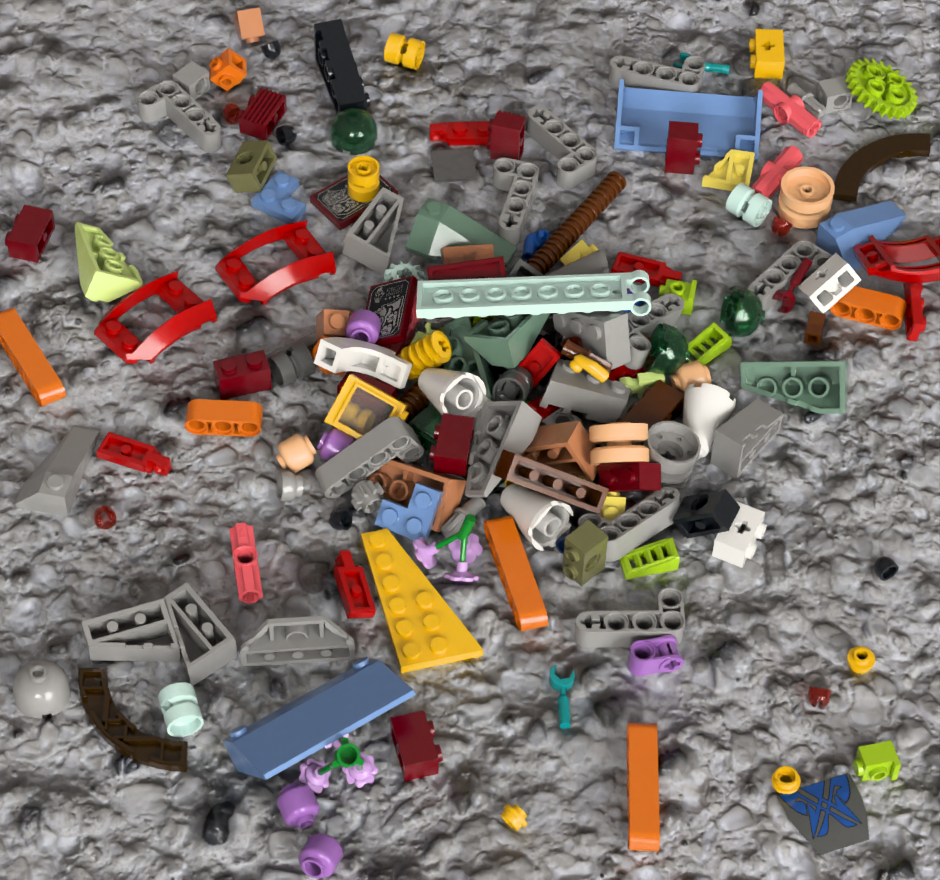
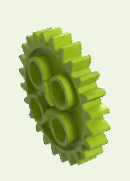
[845,58,918,120]

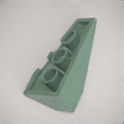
[406,198,517,267]
[464,313,550,369]
[441,316,495,402]
[740,359,849,414]

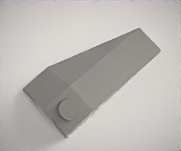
[464,401,542,497]
[15,426,100,517]

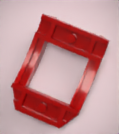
[215,220,336,305]
[853,234,940,283]
[94,270,217,364]

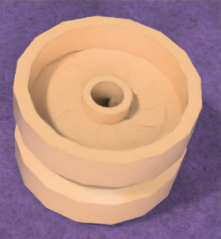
[777,166,835,229]
[589,422,649,466]

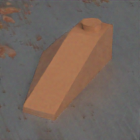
[364,459,466,532]

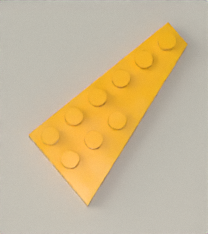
[361,528,483,673]

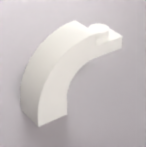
[314,337,412,389]

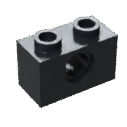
[673,489,740,538]

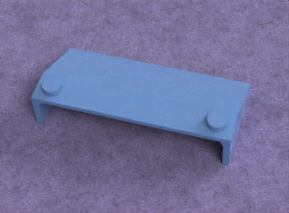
[614,79,763,161]
[223,657,416,780]

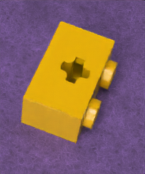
[749,29,785,79]

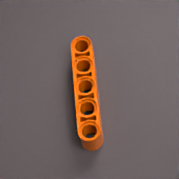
[0,307,66,407]
[484,515,548,632]
[627,722,660,851]

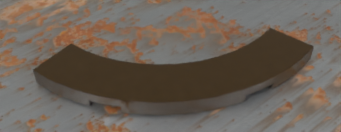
[833,133,930,202]
[78,668,188,772]

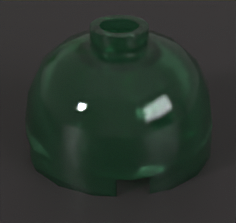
[330,107,378,155]
[720,286,765,338]
[643,323,691,376]

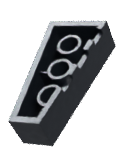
[314,19,370,122]

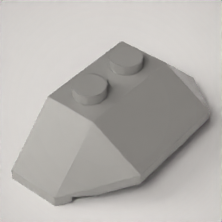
[240,615,355,667]

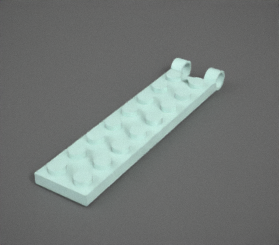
[416,270,651,319]

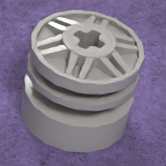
[643,421,701,491]

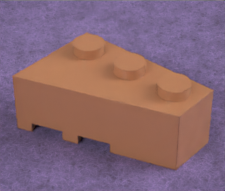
[521,420,599,482]

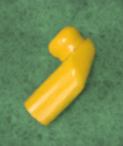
[569,354,609,383]

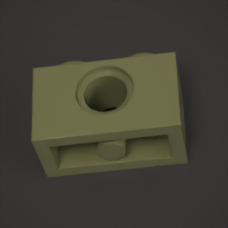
[226,140,277,193]
[562,519,608,586]

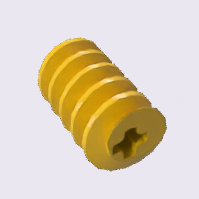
[397,330,452,380]

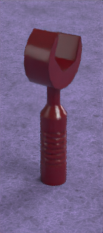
[772,258,813,313]

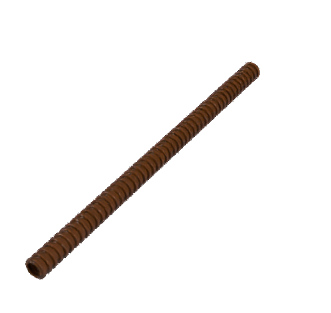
[384,171,626,424]

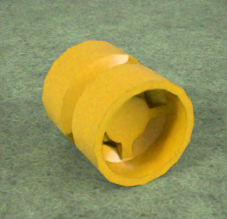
[384,32,425,70]
[347,155,380,202]

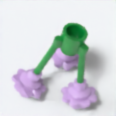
[298,733,378,794]

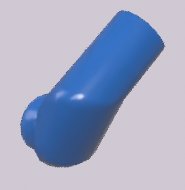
[522,229,550,261]

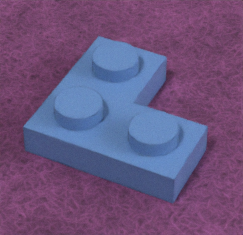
[251,170,306,224]
[374,483,444,541]

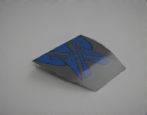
[777,773,869,855]

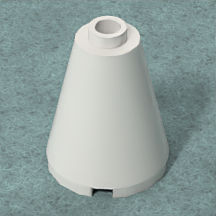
[418,367,487,418]
[683,383,736,459]
[500,484,573,551]

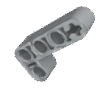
[609,55,705,93]
[137,80,222,153]
[527,106,597,189]
[493,158,539,246]
[745,240,832,315]
[624,293,685,370]
[315,417,424,499]
[578,487,681,562]
[574,587,685,648]

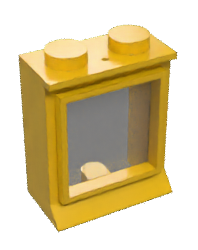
[324,374,409,440]

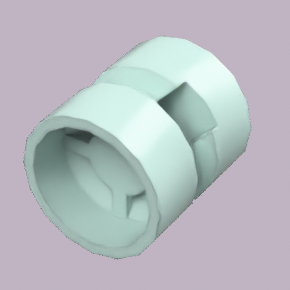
[725,183,772,227]
[158,682,204,737]

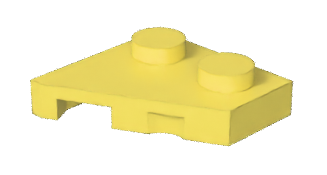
[702,149,755,191]

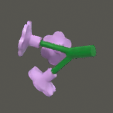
[413,514,483,582]

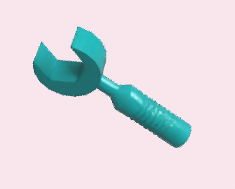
[673,53,730,74]
[549,665,575,729]

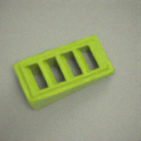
[676,322,732,365]
[619,538,680,580]

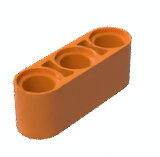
[830,286,907,330]
[184,399,264,437]

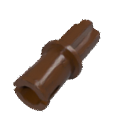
[560,339,612,372]

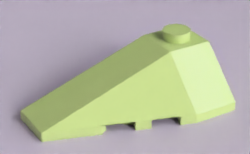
[74,222,143,302]

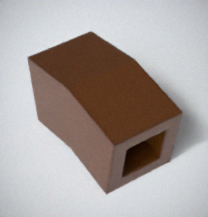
[803,311,826,346]

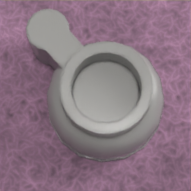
[275,469,303,501]

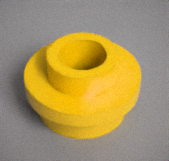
[847,646,875,673]
[771,766,801,794]
[500,804,528,831]

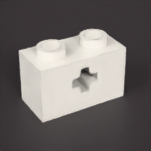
[798,253,861,313]
[712,501,767,568]

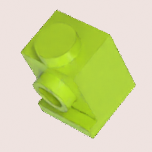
[658,279,697,316]
[852,740,901,781]

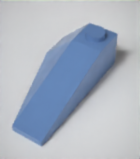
[815,200,906,271]

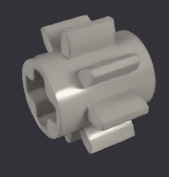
[351,480,385,513]

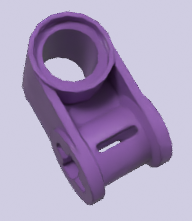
[627,635,684,677]

